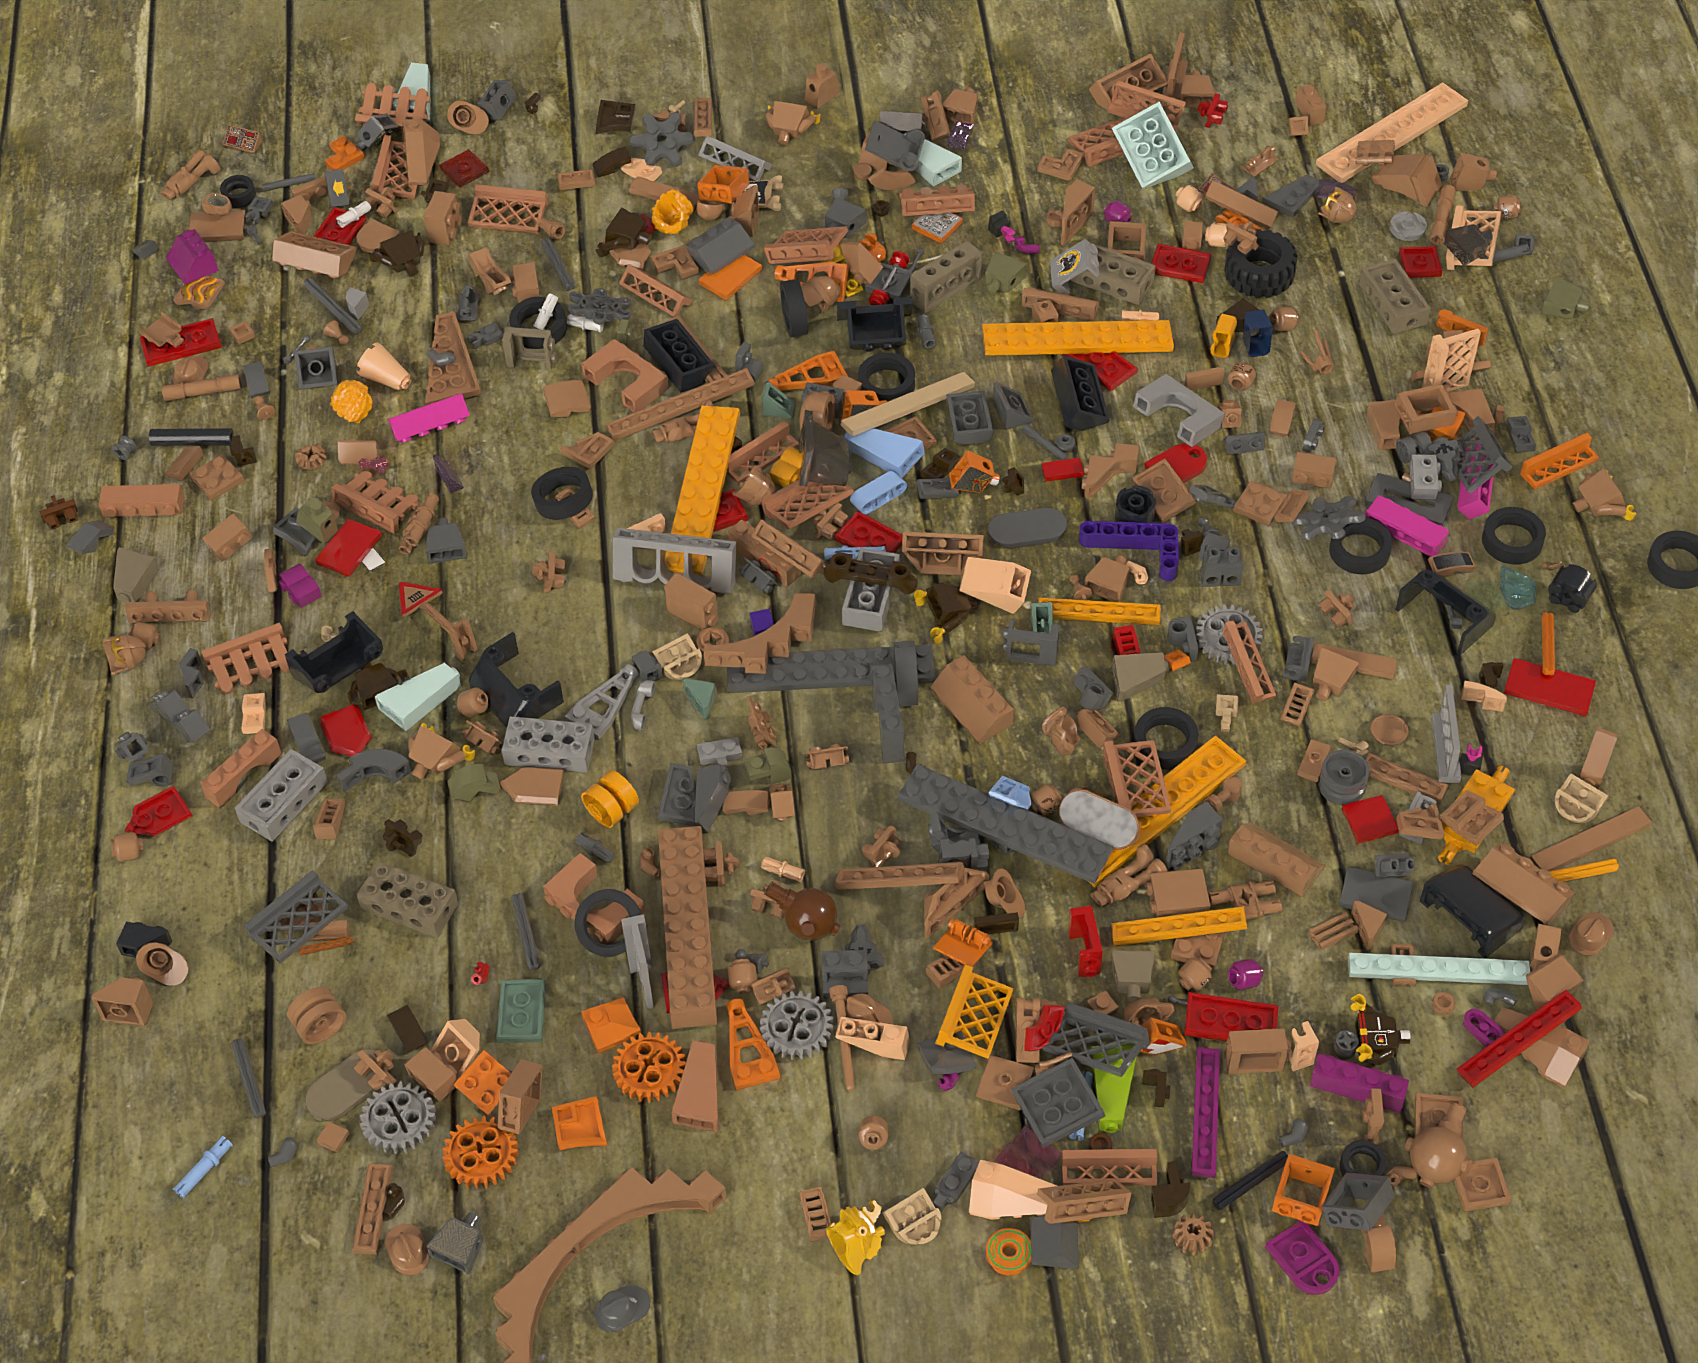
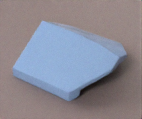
[989,776,1031,809]

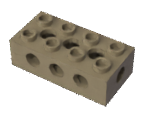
[910,241,982,313]
[1071,242,1156,305]
[1359,259,1431,334]
[356,861,459,938]

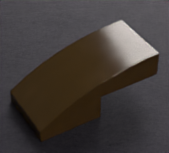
[593,146,631,178]
[920,448,961,479]
[387,1005,428,1054]

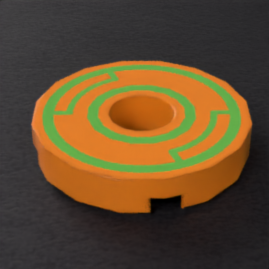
[985,1228,1031,1276]

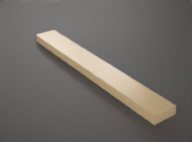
[841,372,975,437]

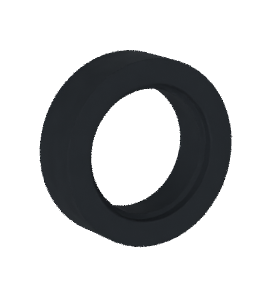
[780,279,808,338]
[509,297,567,349]
[858,353,915,402]
[531,467,593,520]
[1482,507,1546,565]
[1329,517,1392,575]
[1647,531,1698,589]
[1134,707,1199,770]
[574,889,641,957]

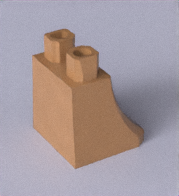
[1372,153,1425,202]

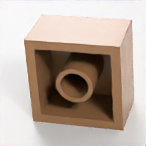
[423,191,462,246]

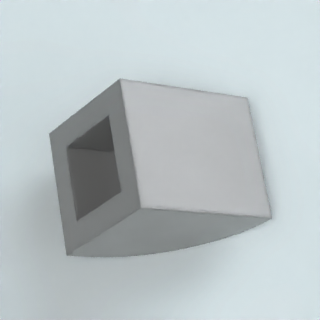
[346,287,369,320]

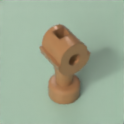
[1205,777,1242,812]

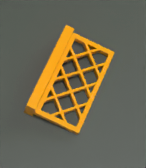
[935,964,1014,1059]

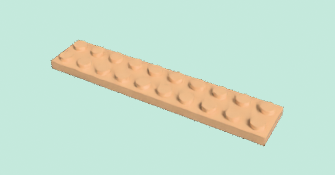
[1316,83,1468,183]

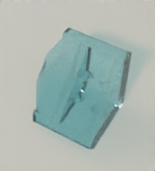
[1500,565,1536,610]

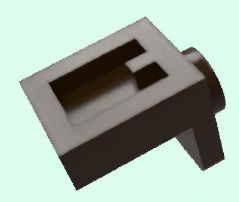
[1479,662,1504,689]

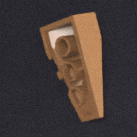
[403,119,440,185]
[1494,1007,1590,1088]

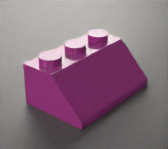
[166,229,219,285]

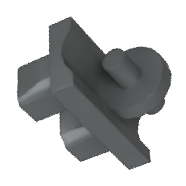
[1374,853,1415,877]

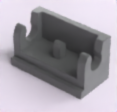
[1283,636,1314,682]

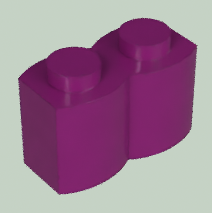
[278,563,322,608]

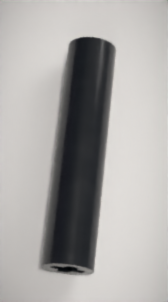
[149,428,234,446]

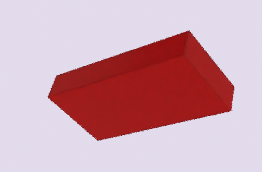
[1041,458,1084,482]

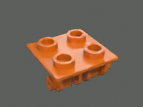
[933,919,993,967]
[454,1050,511,1115]

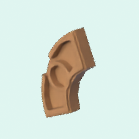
[868,168,917,190]
[264,548,278,592]

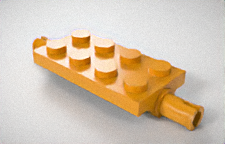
[1438,765,1515,865]

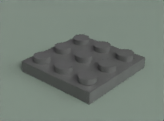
[1011,1058,1105,1148]

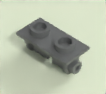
[457,285,479,321]
[1223,432,1265,454]
[739,558,779,594]

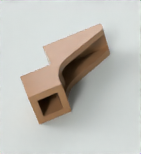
[467,247,511,296]
[1082,443,1139,498]

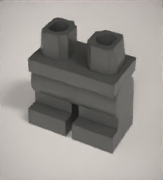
[1200,547,1243,587]
[938,838,989,871]

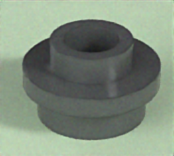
[1056,434,1075,453]

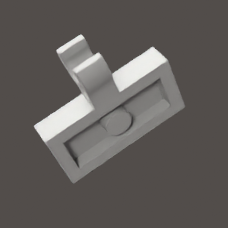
[697,737,742,771]

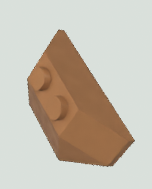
[902,532,983,576]
[924,868,989,939]

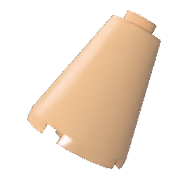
[357,342,411,391]

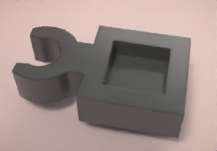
[245,196,273,225]
[468,322,503,349]

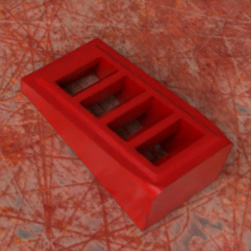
[1113,625,1141,655]

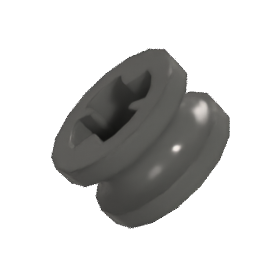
[1436,164,1449,181]

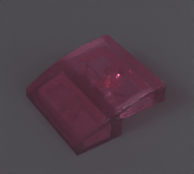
[995,1126,1062,1180]

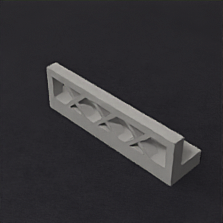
[699,136,772,181]

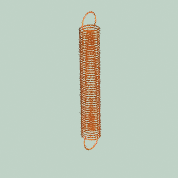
[294,936,358,955]

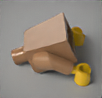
[766,101,821,145]
[1572,468,1636,521]
[409,723,475,780]

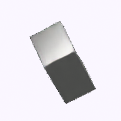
[67,520,114,554]
[179,648,204,698]

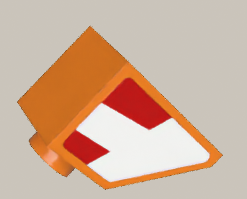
[1140,1018,1187,1055]

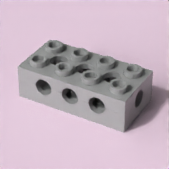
[502,717,595,773]
[235,749,328,842]

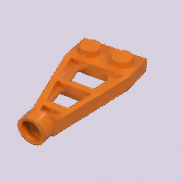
[775,262,850,302]
[767,351,848,391]
[726,999,780,1091]

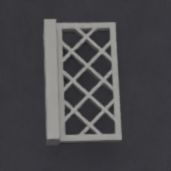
[1431,685,1461,783]
[621,914,654,1009]

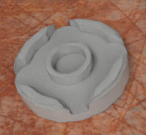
[1390,211,1427,241]

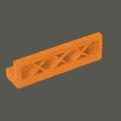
[1520,433,1599,490]

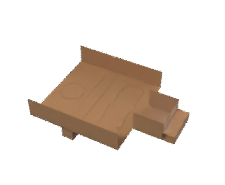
[138,313,184,347]

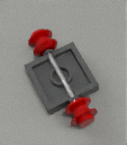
[865,251,913,305]

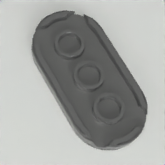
[988,508,1067,548]

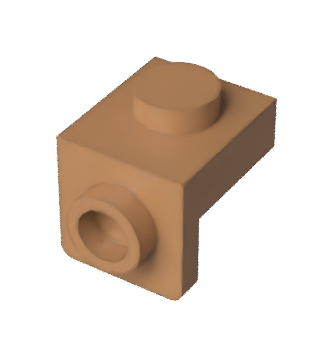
[1217,400,1241,428]

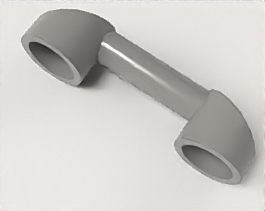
[631,680,655,731]

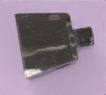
[1444,224,1493,266]

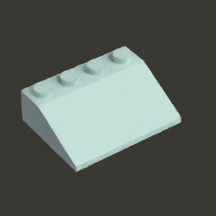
[1112,102,1194,189]

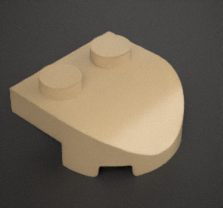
[651,633,702,680]
[1555,773,1609,823]
[883,1188,941,1245]

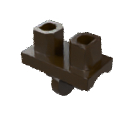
[383,819,422,857]

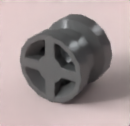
[111,436,137,460]
[1333,1030,1359,1059]

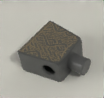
[427,1212,483,1274]

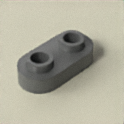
[1302,418,1325,453]

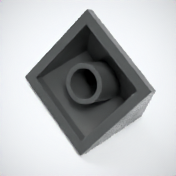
[294,347,338,389]
[993,382,1034,430]
[1030,1215,1079,1269]

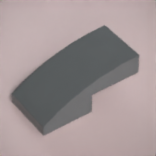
[243,361,270,398]
[1507,416,1536,452]

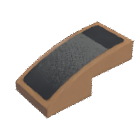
[1428,552,1476,576]

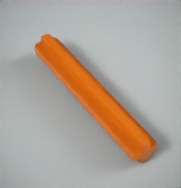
[1542,612,1555,676]

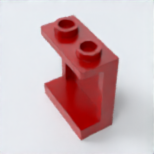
[1068,905,1103,977]

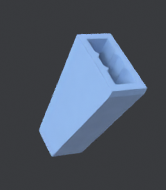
[844,428,925,478]

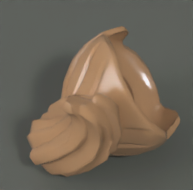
[1042,706,1080,756]

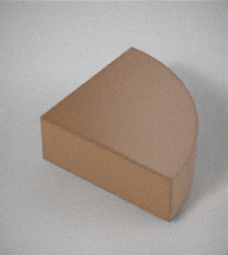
[1494,404,1505,424]

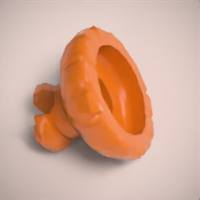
[859,233,886,263]

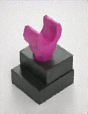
[988,210,1015,243]
[1459,743,1484,776]

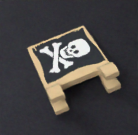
[732,175,784,211]

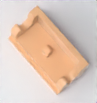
[1288,1021,1319,1071]

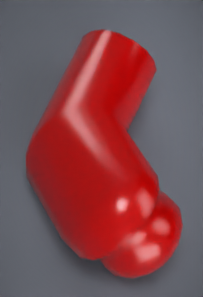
[471,961,490,985]

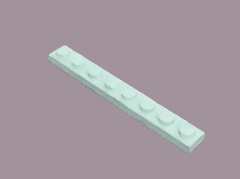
[1348,953,1530,985]

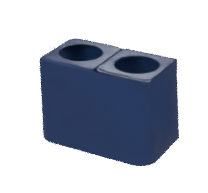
[1243,309,1273,357]

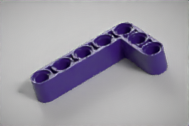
[1079,521,1179,581]

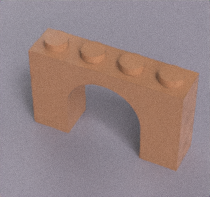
[582,339,669,413]
[543,853,645,945]

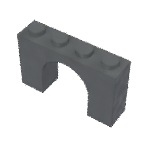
[871,664,904,764]

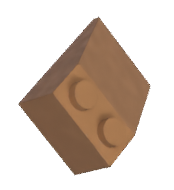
[1061,179,1095,246]

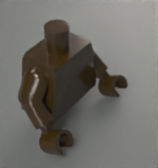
[596,207,652,257]
[368,230,425,277]
[347,662,411,711]

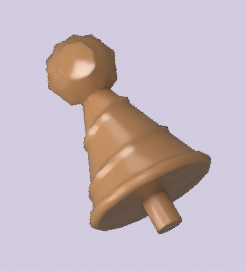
[323,321,349,345]
[254,396,275,420]
[1069,575,1092,600]

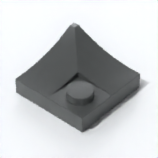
[273,507,326,556]
[917,1031,976,1074]

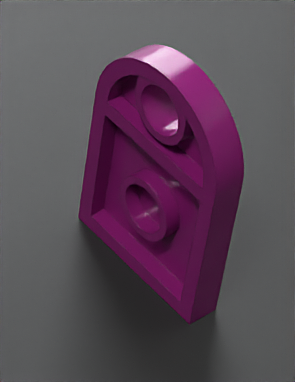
[1265,1221,1339,1295]

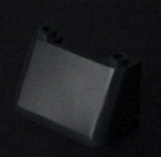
[284,611,383,693]
[1419,864,1524,959]

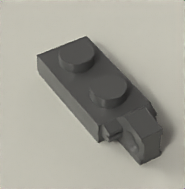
[933,1151,979,1213]

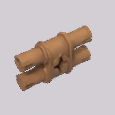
[398,493,439,555]
[1208,880,1282,920]

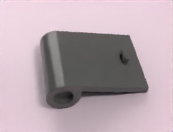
[865,120,925,171]

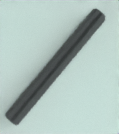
[304,277,362,335]

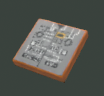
[912,213,963,244]

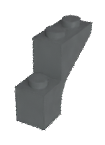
[148,689,210,743]

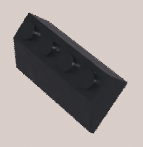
[643,319,715,393]
[1051,355,1110,431]

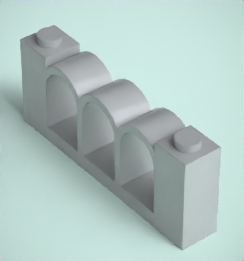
[613,528,736,594]

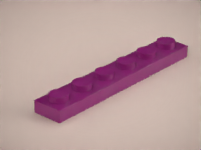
[1191,1047,1220,1178]

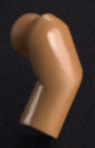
[639,848,661,879]

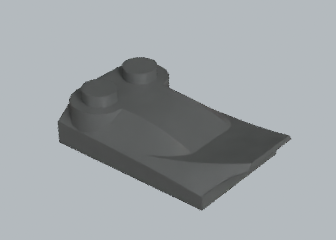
[946,391,993,445]

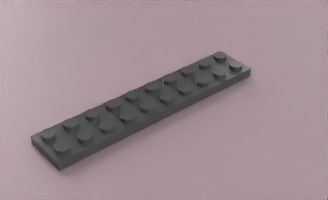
[727,644,935,693]
[898,764,1113,884]

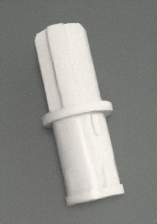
[336,201,371,228]
[533,293,558,330]
[566,314,604,333]

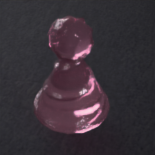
[358,455,388,474]

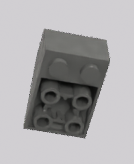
[1166,802,1223,872]

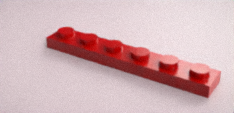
[1457,990,1582,1088]

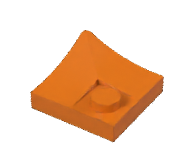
[581,997,641,1054]
[552,1096,607,1150]

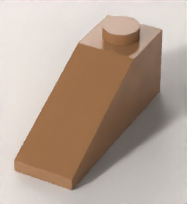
[1579,727,1618,790]

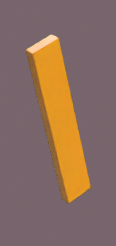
[1038,598,1161,625]
[1111,906,1247,946]

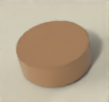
[854,163,872,180]
[1046,209,1063,227]
[1431,992,1456,1016]

